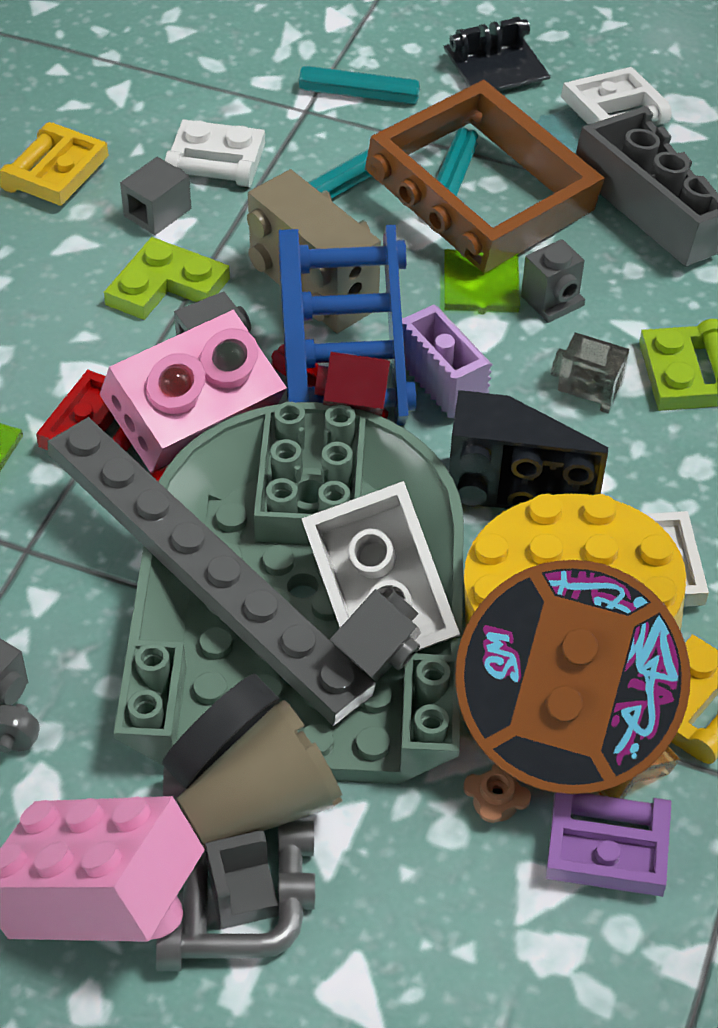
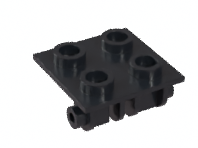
[444,16,550,91]

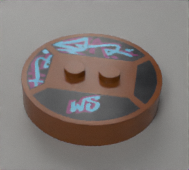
[455,560,691,794]

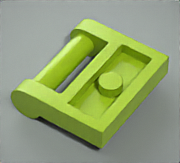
[639,318,718,411]

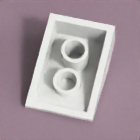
[302,481,461,671]

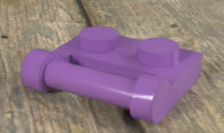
[545,793,671,897]

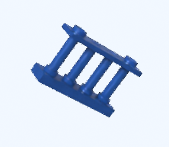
[278,225,416,426]

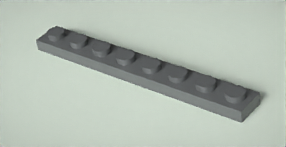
[48,417,376,726]

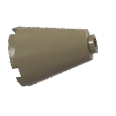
[176,700,343,849]

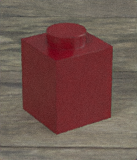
[314,352,390,417]

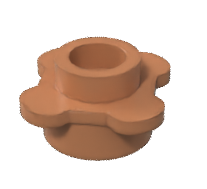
[463,763,531,823]

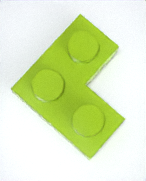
[104,237,230,320]

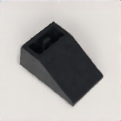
[449,390,609,509]

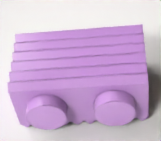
[402,305,493,418]

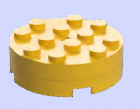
[464,494,686,631]

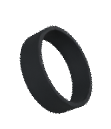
[162,674,280,789]

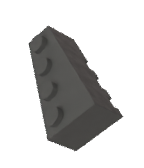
[576,105,718,267]

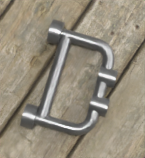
[156,767,315,971]

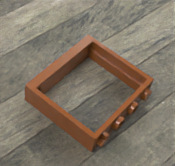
[365,80,605,273]

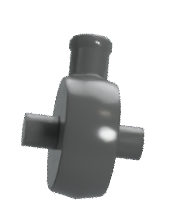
[0,704,40,753]

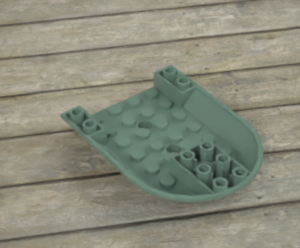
[114,402,464,784]

